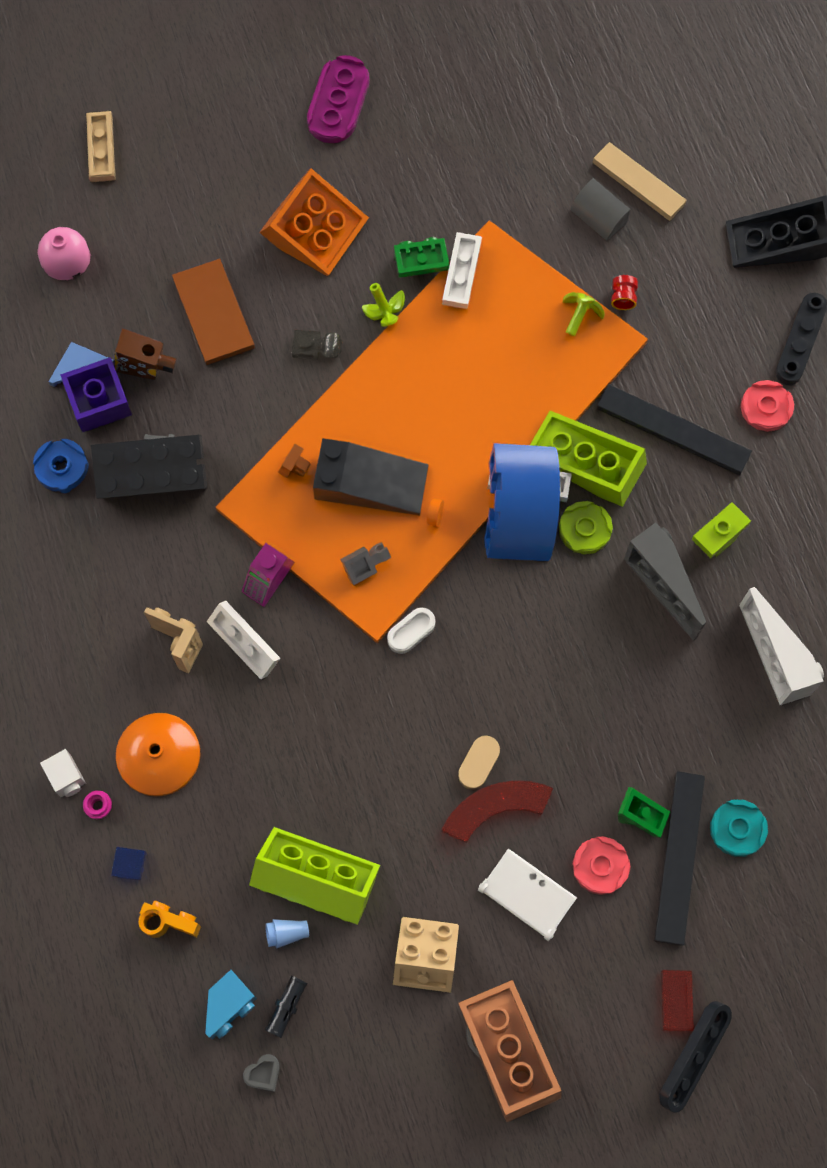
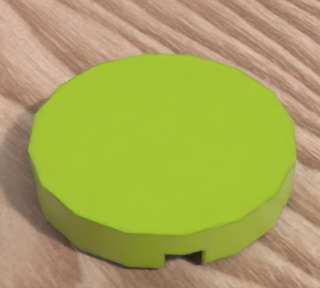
[558,501,613,554]

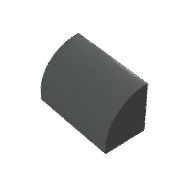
[570,178,630,241]

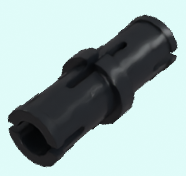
[265,976,308,1038]

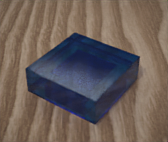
[111,847,146,880]

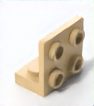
[144,608,203,673]
[393,917,459,993]

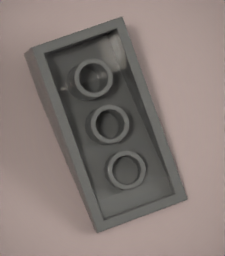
[624,522,706,641]

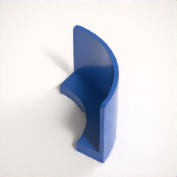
[484,443,560,561]

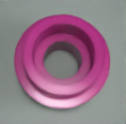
[83,791,112,819]

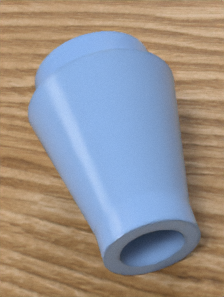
[265,919,309,949]

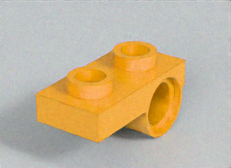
[138,901,201,938]

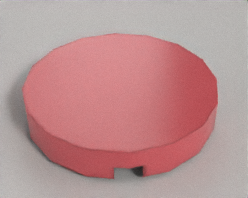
[741,380,795,432]
[572,836,630,895]

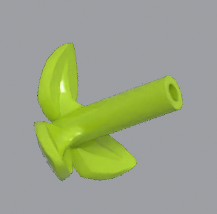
[362,283,405,327]
[562,292,605,336]

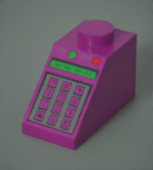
[242,543,295,607]

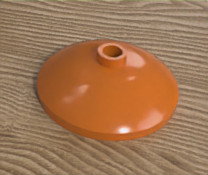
[116,713,200,796]

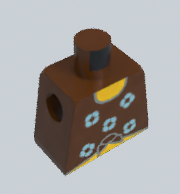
[115,328,177,380]

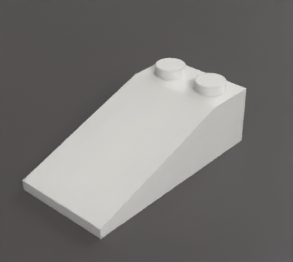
[739,587,824,705]

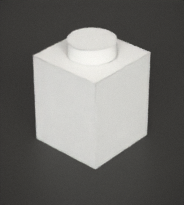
[40,749,86,797]

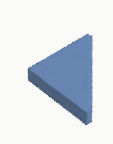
[48,342,115,387]

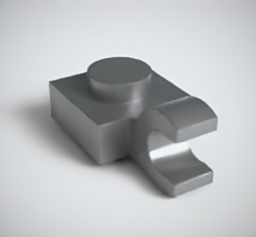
[340,542,391,585]

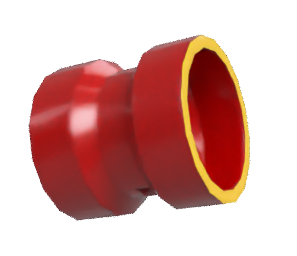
[611,275,638,310]

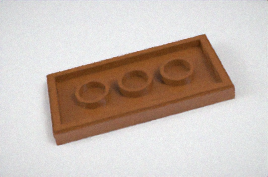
[172,259,255,365]

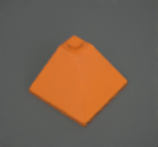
[260,168,369,276]

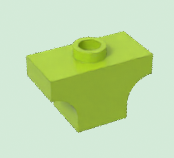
[692,502,751,558]

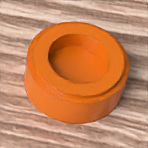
[427,499,444,527]

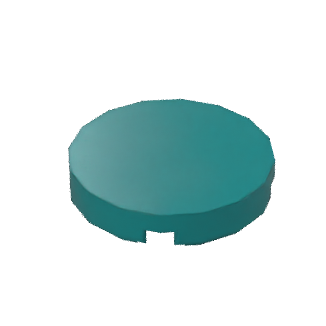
[710,800,768,857]

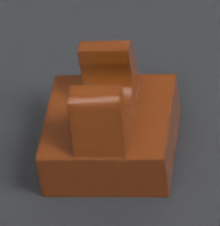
[278,444,311,478]

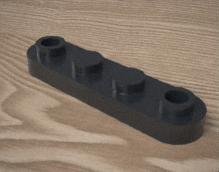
[776,293,827,385]
[659,1001,732,1113]

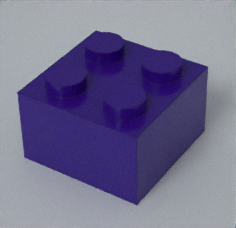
[60,357,132,433]

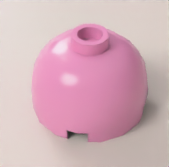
[38,227,91,280]

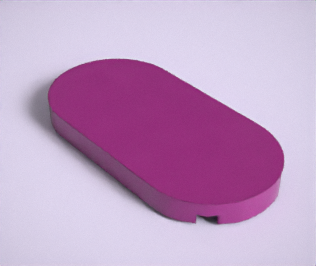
[307,55,370,143]

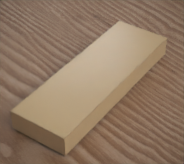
[86,111,115,182]

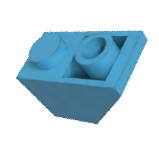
[205,970,257,1039]

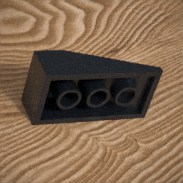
[726,195,827,268]
[313,438,429,516]

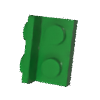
[394,237,450,278]

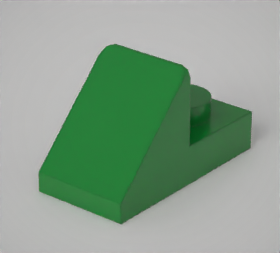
[618,787,670,838]

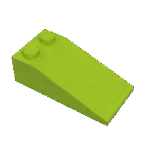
[530,411,647,507]

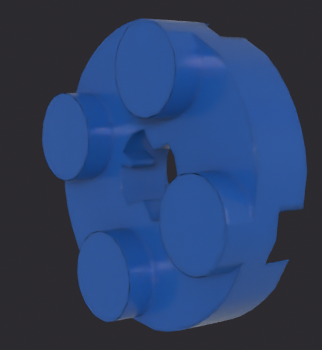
[33,439,89,493]

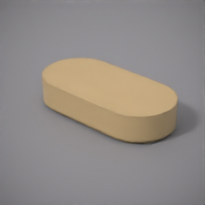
[458,736,500,790]

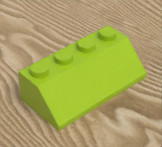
[249,827,380,925]

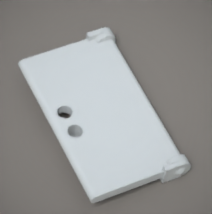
[478,849,577,941]

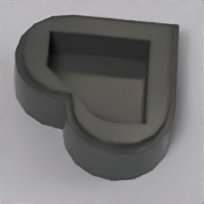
[243,1054,280,1092]

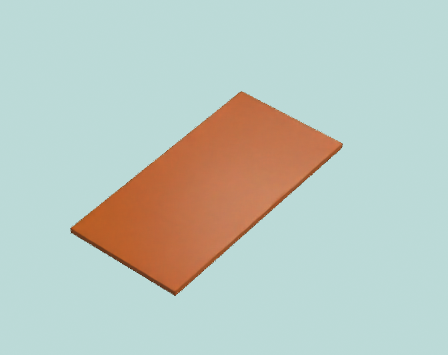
[216,220,648,643]

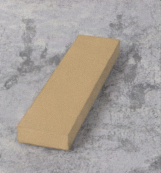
[593,142,687,221]

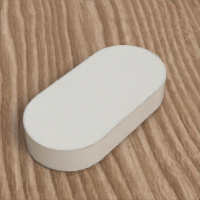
[387,608,435,654]

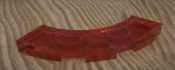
[441,781,553,843]

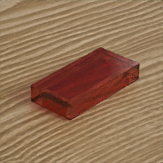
[661,970,694,1032]

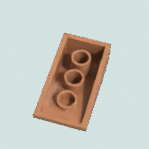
[458,980,561,1122]

